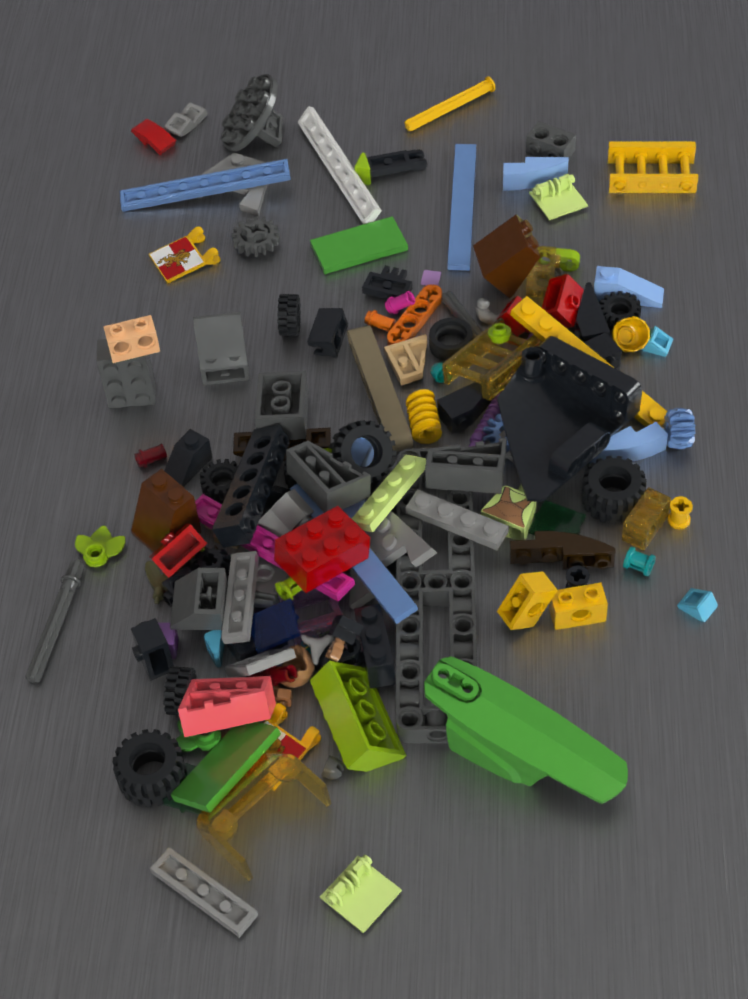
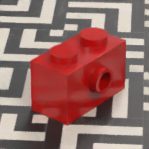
[541,274,584,329]
[149,523,208,578]

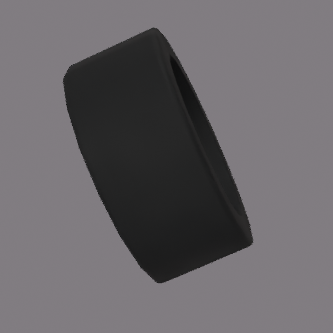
[429,318,473,362]

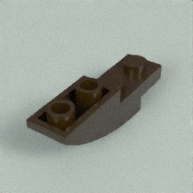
[510,531,616,570]

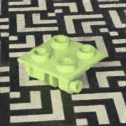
[529,173,588,220]
[320,855,402,933]

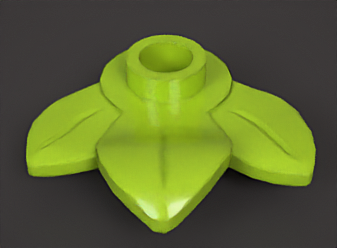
[75,525,126,567]

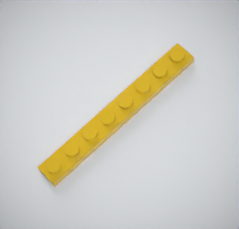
[510,296,667,428]

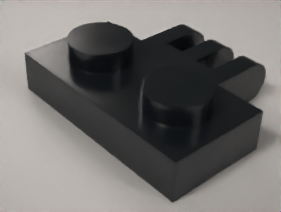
[362,265,413,299]

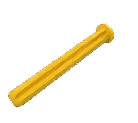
[404,76,496,132]

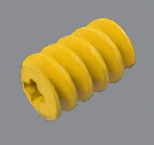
[405,389,442,444]

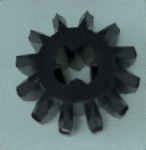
[190,545,231,583]

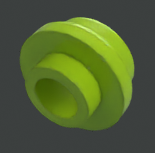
[488,323,512,344]

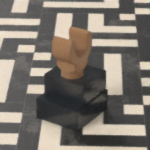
[325,615,364,662]

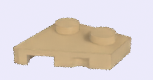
[384,334,427,386]

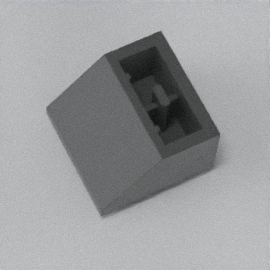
[170,568,228,630]

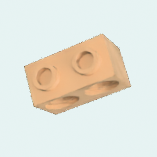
[103,315,160,363]

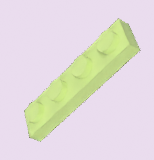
[351,454,426,533]

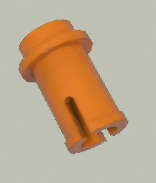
[364,310,395,332]

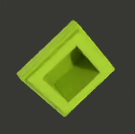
[355,153,371,185]

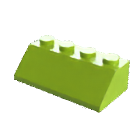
[310,661,407,772]

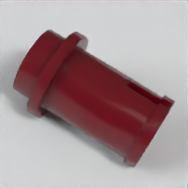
[134,443,167,468]

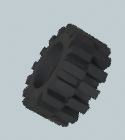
[600,291,641,330]
[277,294,301,336]
[200,459,239,504]
[163,666,197,716]

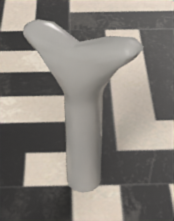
[301,634,335,665]

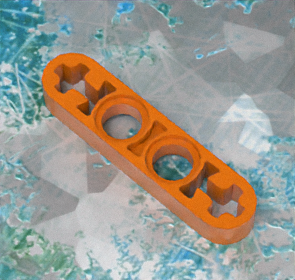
[387,284,442,346]

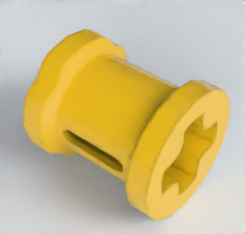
[668,496,693,530]

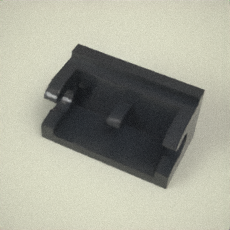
[307,308,348,358]

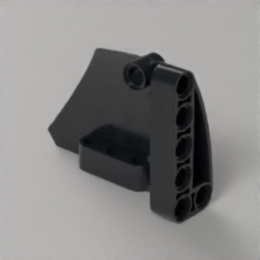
[497,336,642,502]

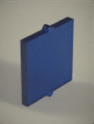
[251,598,301,654]

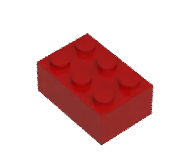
[274,506,370,593]

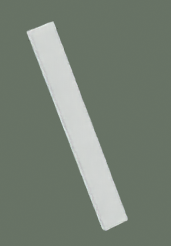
[297,106,382,225]

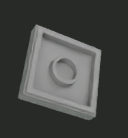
[225,648,296,677]

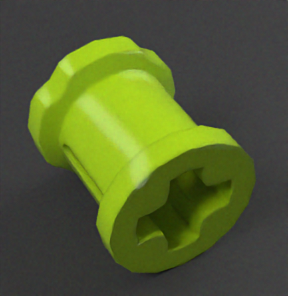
[275,577,302,603]

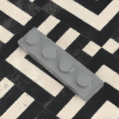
[405,489,509,550]
[221,551,259,644]
[150,847,258,938]

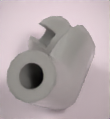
[475,298,500,325]

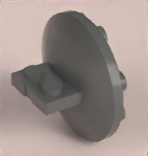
[220,74,283,152]

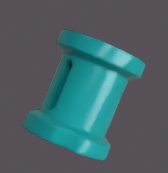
[623,546,656,577]

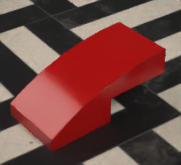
[131,119,176,155]

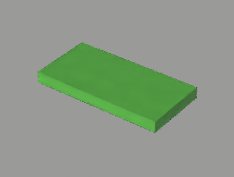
[310,216,408,274]
[170,722,281,813]

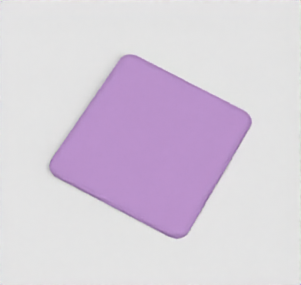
[421,270,441,285]

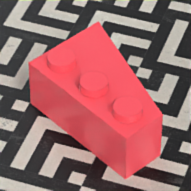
[178,676,276,737]

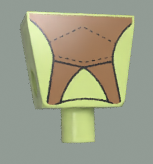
[481,484,536,540]

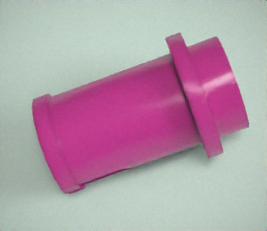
[385,291,415,314]

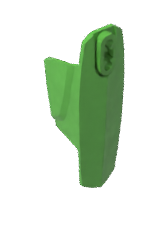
[424,656,628,804]

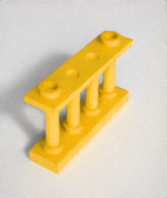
[608,141,698,193]

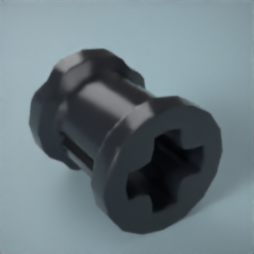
[565,566,590,588]

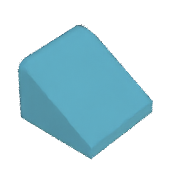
[641,326,673,357]
[677,588,718,622]
[204,630,225,668]

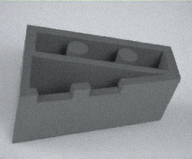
[425,438,507,494]
[286,441,371,513]

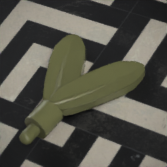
[145,561,183,604]

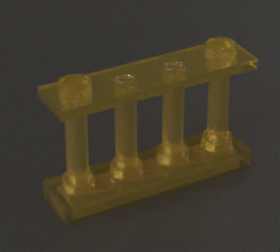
[442,318,542,400]

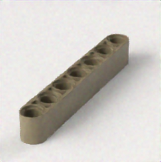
[347,325,414,452]

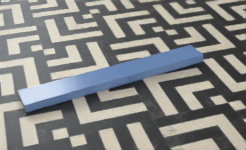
[447,144,476,271]
[120,159,291,212]
[290,484,418,624]

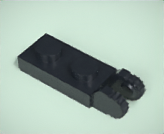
[367,149,428,178]

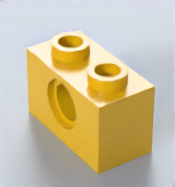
[497,571,557,630]
[549,582,608,630]

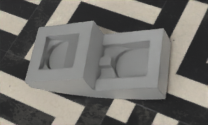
[164,102,208,137]

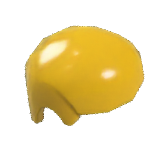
[612,316,650,353]

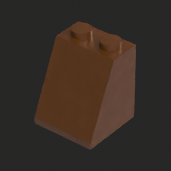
[473,215,540,298]
[131,469,202,552]

